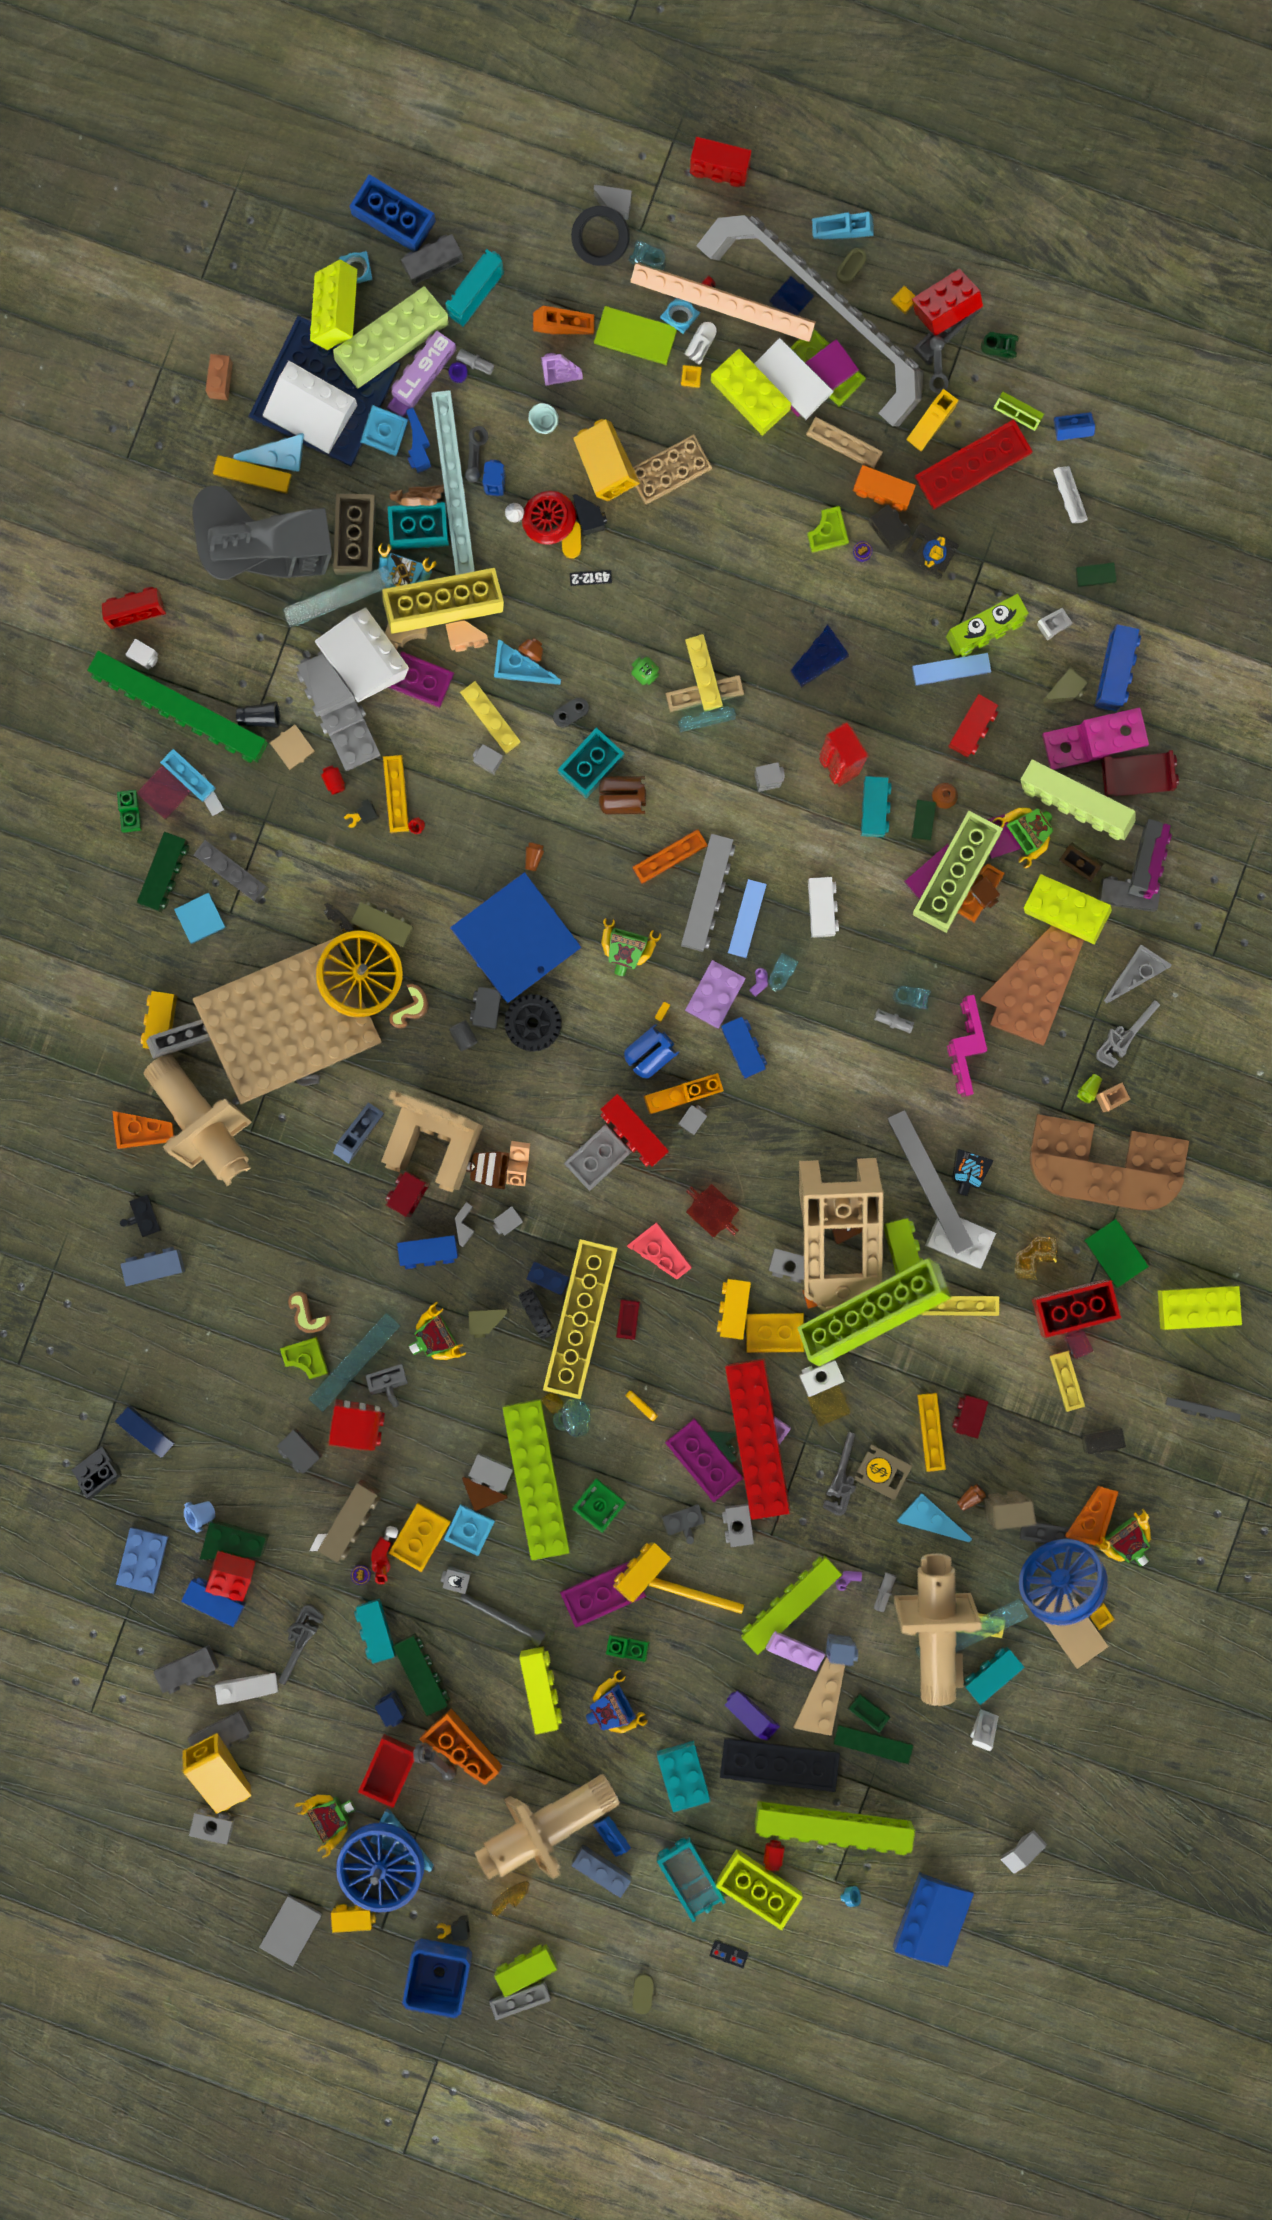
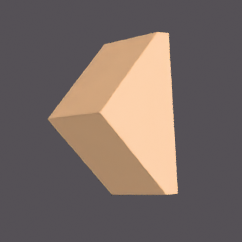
[1096,1083,1131,1112]

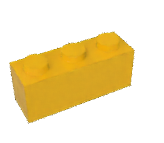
[141,991,178,1049]
[717,1279,751,1340]
[613,1542,671,1602]

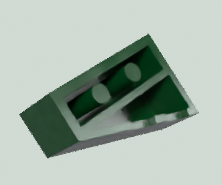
[199,1520,269,1560]

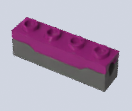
[1128,819,1172,900]

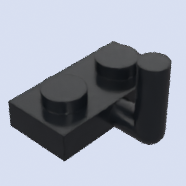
[120,1195,162,1237]

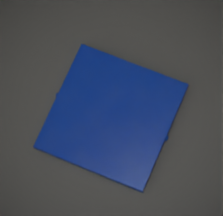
[450,872,581,1003]

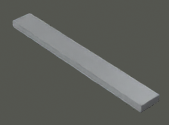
[888,1110,974,1255]

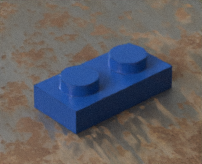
[594,1816,631,1857]

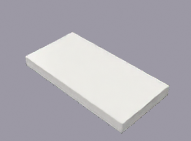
[754,338,833,420]

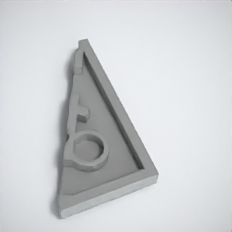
[1103,945,1172,1003]

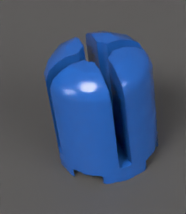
[624,1024,680,1078]

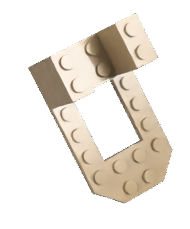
[381,1090,483,1192]
[799,1158,883,1312]

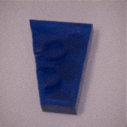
[791,624,849,687]

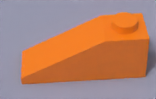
[533,306,594,334]

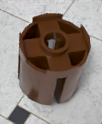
[599,776,646,814]

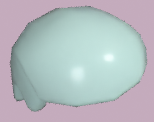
[528,403,558,434]

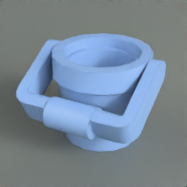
[184,1501,215,1533]

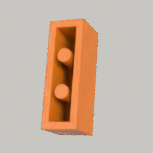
[853,465,916,512]

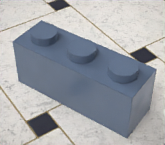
[121,1247,185,1286]
[826,1634,858,1666]
[571,1844,631,1898]

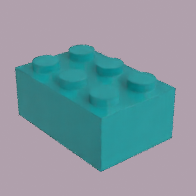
[388,502,449,550]
[557,728,625,799]
[657,1741,711,1813]

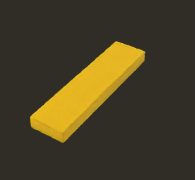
[213,455,292,494]
[383,755,409,833]
[917,1392,946,1472]

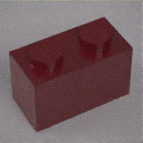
[952,1394,988,1439]

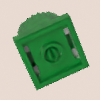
[572,1478,627,1533]

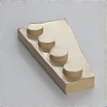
[793,1655,845,1736]

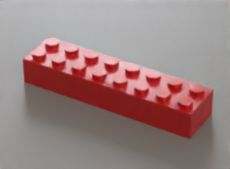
[725,1358,791,1520]

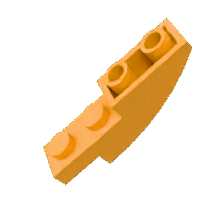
[644,1073,724,1115]

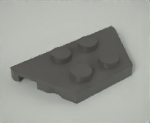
[1165,1397,1241,1422]

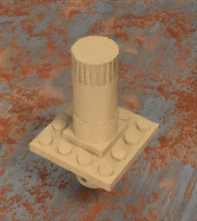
[144,1054,252,1186]
[894,1553,981,1706]
[475,1774,620,1879]

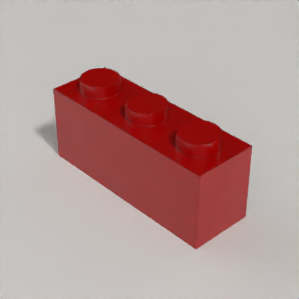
[948,694,999,758]

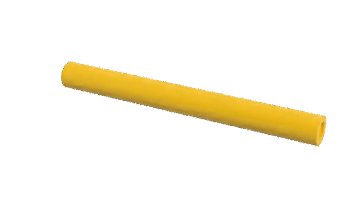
[649,1578,744,1614]

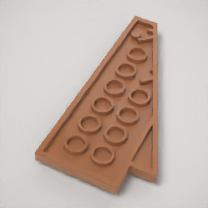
[980,925,1084,1045]

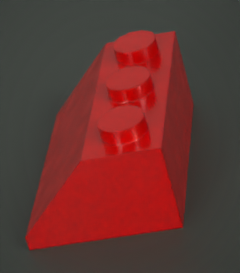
[101,587,166,629]

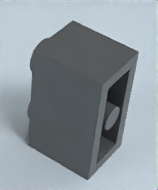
[470,987,502,1030]
[277,1428,322,1474]

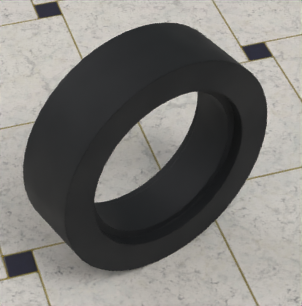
[571,206,630,266]

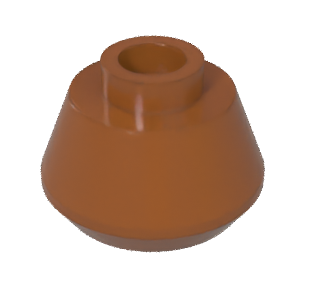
[519,638,543,663]
[932,783,958,809]

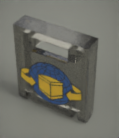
[901,522,959,579]

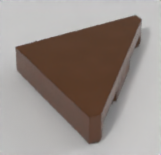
[462,1477,508,1511]

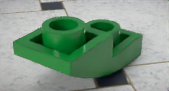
[117,790,142,833]
[606,1635,650,1662]

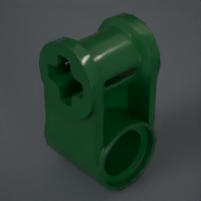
[980,332,1019,358]

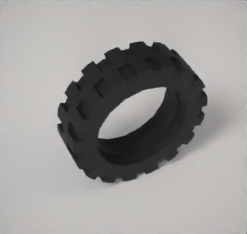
[518,1288,555,1340]

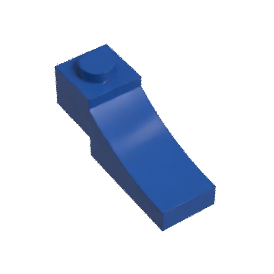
[406,407,431,473]

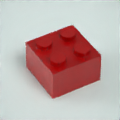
[205,1551,256,1602]

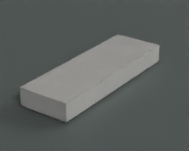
[489,1980,551,2020]

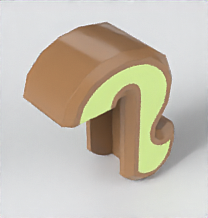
[389,984,429,1029]
[288,1292,331,1333]

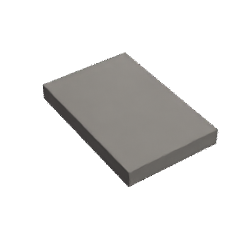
[564,1124,631,1191]
[259,1895,322,1967]

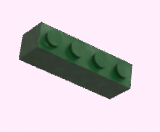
[137,831,190,913]
[393,1633,450,1716]

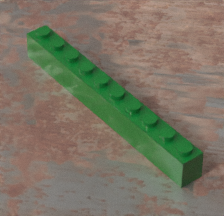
[87,651,268,763]

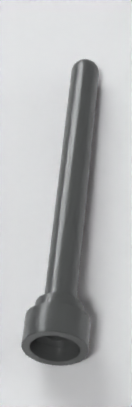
[460,1593,546,1647]

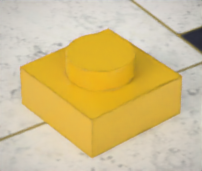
[891,286,915,314]

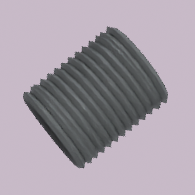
[449,1020,478,1051]

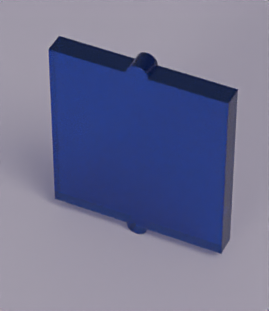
[769,276,814,315]

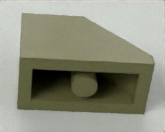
[1043,668,1088,703]
[468,1309,508,1338]

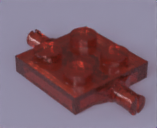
[686,1184,739,1238]

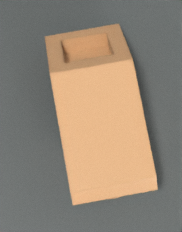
[506,1141,530,1186]

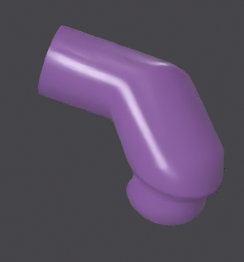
[749,968,768,997]
[835,1571,862,1591]

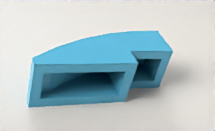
[812,212,874,239]

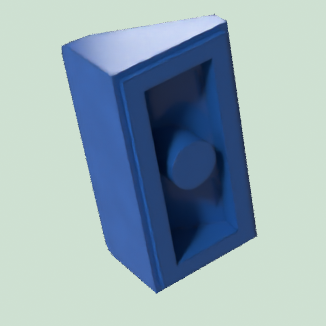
[1054,412,1095,441]

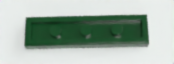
[833,1724,913,1764]

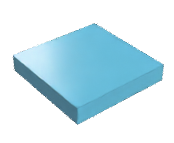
[360,405,408,456]
[174,893,226,944]
[444,1504,495,1556]

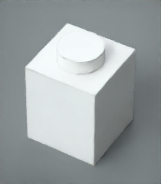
[126,639,158,670]

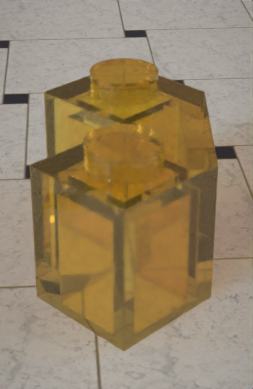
[1015,1237,1058,1280]

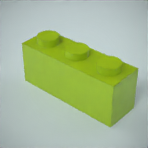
[494,1944,558,1997]

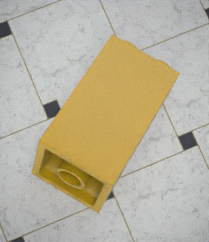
[573,419,640,502]
[183,1733,251,1814]

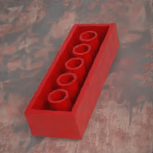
[819,722,868,787]

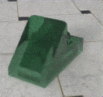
[707,1429,738,1463]

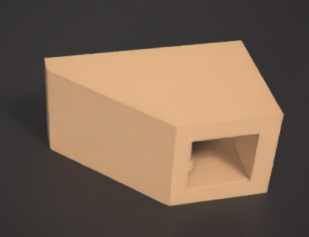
[446,620,489,652]

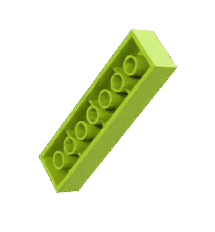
[797,1258,951,1367]
[502,1399,570,1561]
[755,1801,915,1855]

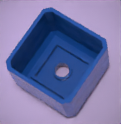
[402,1938,472,2018]

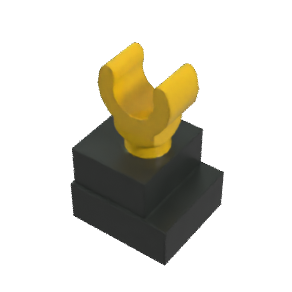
[344,799,379,828]
[436,1915,470,1941]

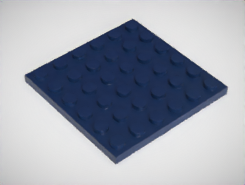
[248,315,401,467]

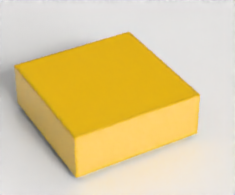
[681,365,702,388]
[655,1002,670,1023]
[1089,1603,1115,1630]

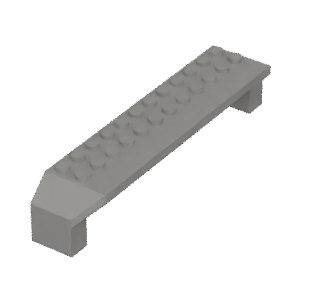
[696,215,924,426]

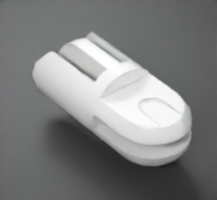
[685,322,717,364]

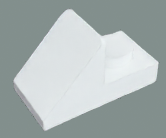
[1037,608,1073,640]
[970,1709,999,1751]

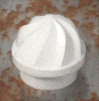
[505,503,524,522]

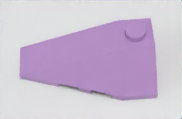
[541,353,583,386]

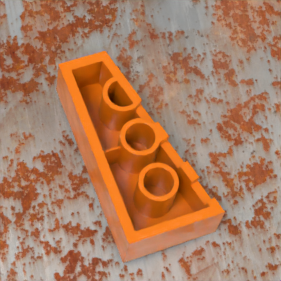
[419,1708,503,1785]

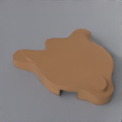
[390,485,445,506]

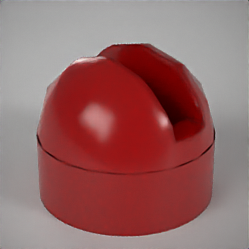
[408,817,425,834]

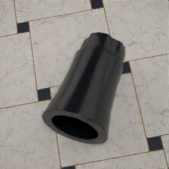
[236,701,280,728]

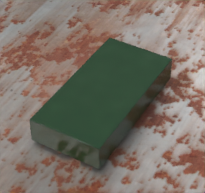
[1075,562,1117,587]
[911,800,936,841]
[848,1693,891,1733]

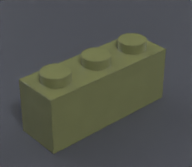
[351,901,414,949]

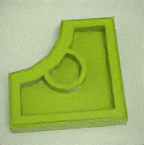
[807,506,849,553]
[280,1337,329,1379]

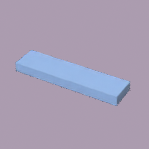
[912,653,991,686]
[728,879,766,958]

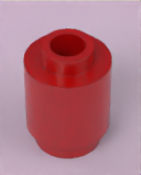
[321,765,346,795]
[763,1840,785,1871]

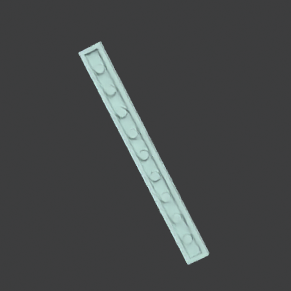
[432,390,475,575]

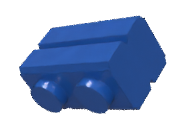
[483,460,506,496]

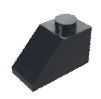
[573,494,608,536]

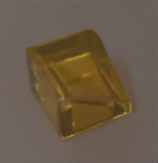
[541,1392,565,1414]

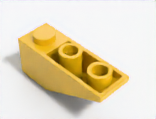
[906,389,959,451]

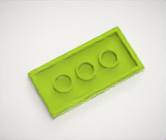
[594,306,677,365]
[790,329,866,407]

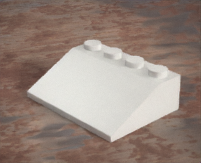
[263,361,357,454]
[315,608,409,702]

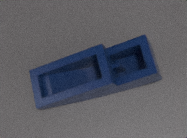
[115,1406,175,1458]

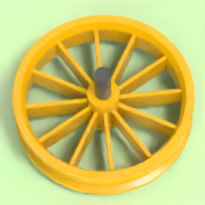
[316,931,403,1017]

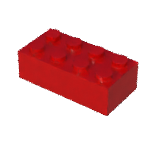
[600,1094,669,1167]

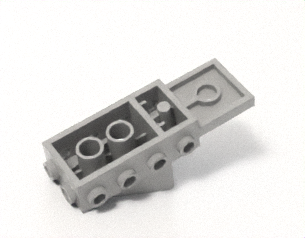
[296,651,381,771]

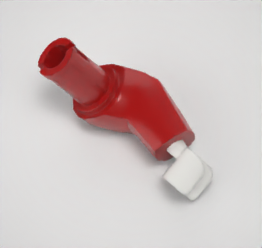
[371,1526,398,1585]

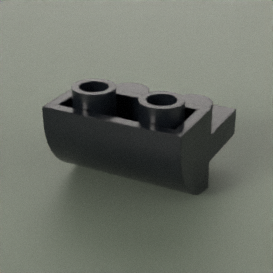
[72,1447,122,1500]

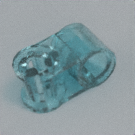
[628,241,666,270]
[769,953,799,991]
[893,986,931,1010]

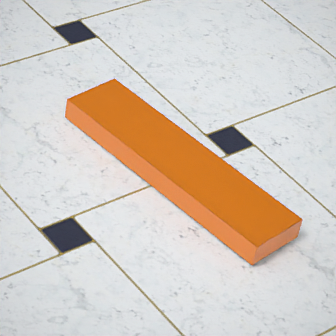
[632,829,708,884]

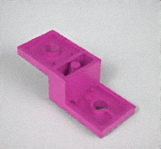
[1042,708,1149,770]
[947,995,987,1097]

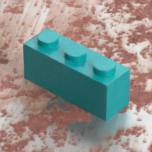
[861,776,891,837]
[354,1598,396,1664]
[963,1647,1025,1705]

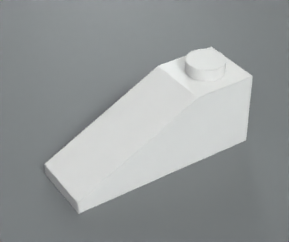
[215,1672,279,1705]

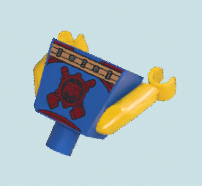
[586,1670,648,1733]

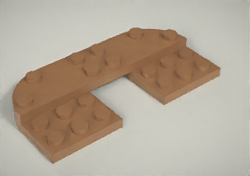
[1030,1114,1189,1210]

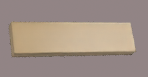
[807,417,883,469]
[666,675,744,713]

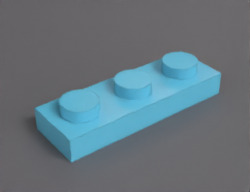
[160,749,216,802]

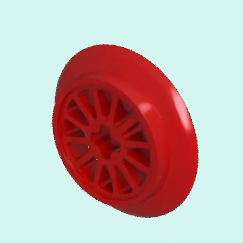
[522,491,576,544]

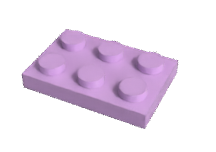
[685,960,746,1029]

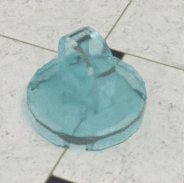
[553,1398,590,1437]

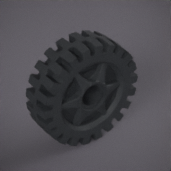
[505,994,561,1052]

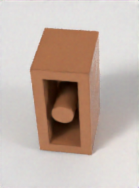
[206,354,233,400]

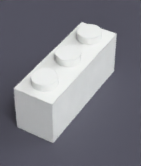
[808,877,839,938]

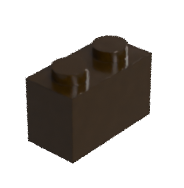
[1059,842,1104,882]

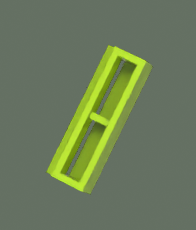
[994,392,1044,431]

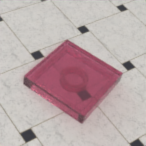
[137,766,191,820]

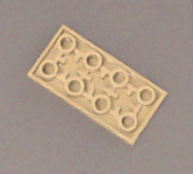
[633,435,712,505]
[1033,1593,1109,1669]

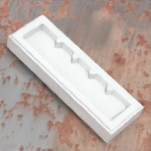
[1053,467,1088,523]

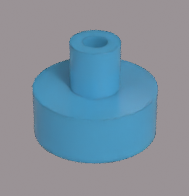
[841,1886,861,1907]

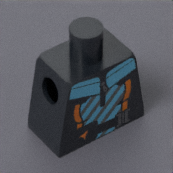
[952,1149,993,1197]

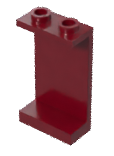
[1101,750,1179,797]

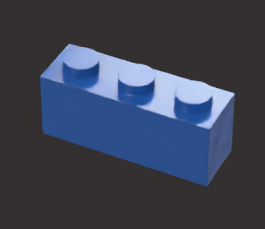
[721,1017,767,1079]
[397,1235,459,1269]
[181,1577,246,1627]

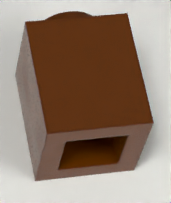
[970,877,1000,909]

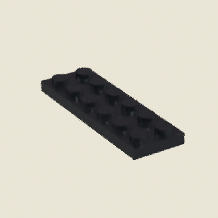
[720,1738,840,1792]

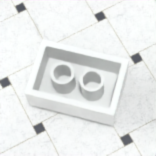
[925,1218,996,1269]

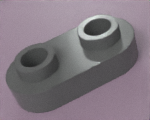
[553,698,589,728]

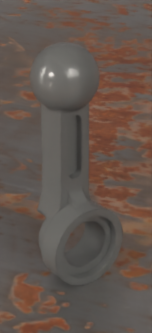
[929,336,948,393]
[465,426,488,482]
[413,1743,456,1780]

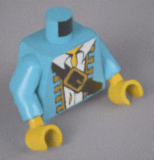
[378,543,436,588]

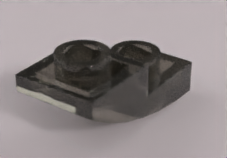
[324,902,355,933]

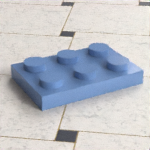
[116,1527,169,1594]

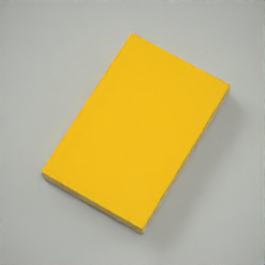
[746,1313,804,1353]
[389,1502,451,1573]

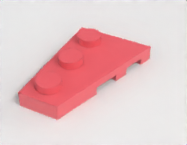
[627,1222,692,1279]

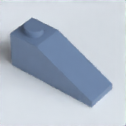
[333,1102,384,1164]

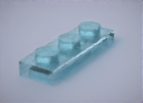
[678,707,736,732]

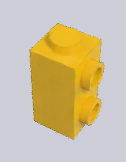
[331,1904,376,1933]

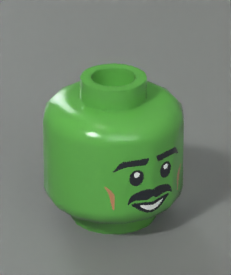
[631,657,660,685]

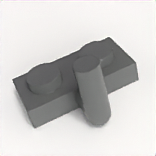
[365,1364,408,1407]
[662,1504,705,1544]

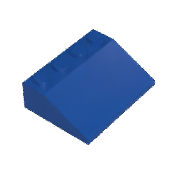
[893,1872,974,1967]

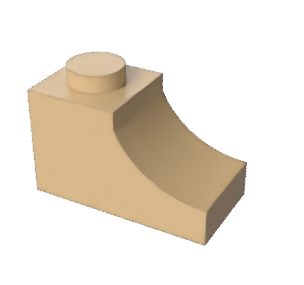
[385,623,428,649]

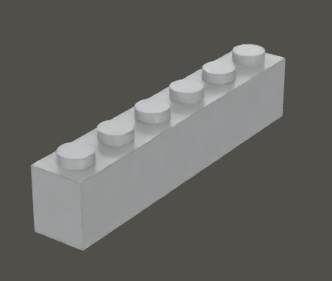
[681,834,736,952]

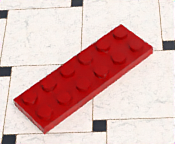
[914,419,1033,510]

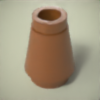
[525,842,544,871]
[957,1484,986,1511]

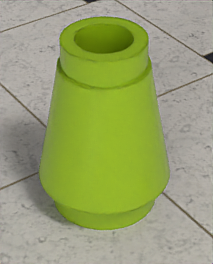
[1077,1074,1102,1103]

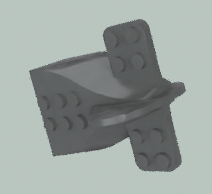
[192,486,332,580]

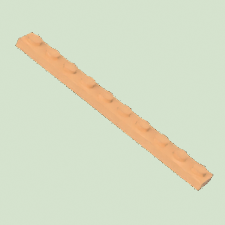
[631,262,816,342]

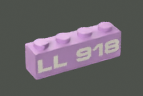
[392,331,456,409]

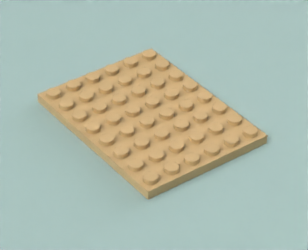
[192,939,382,1105]

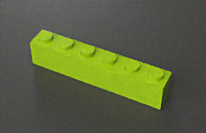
[741,1555,842,1655]

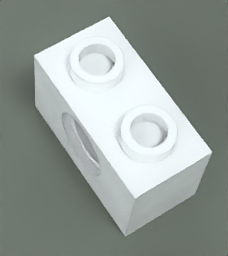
[799,1360,845,1397]

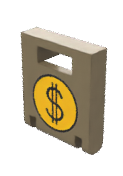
[854,1444,912,1501]

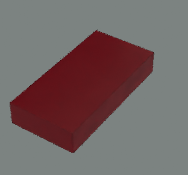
[616,1299,640,1340]

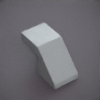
[455,1202,475,1247]
[1000,1830,1047,1874]

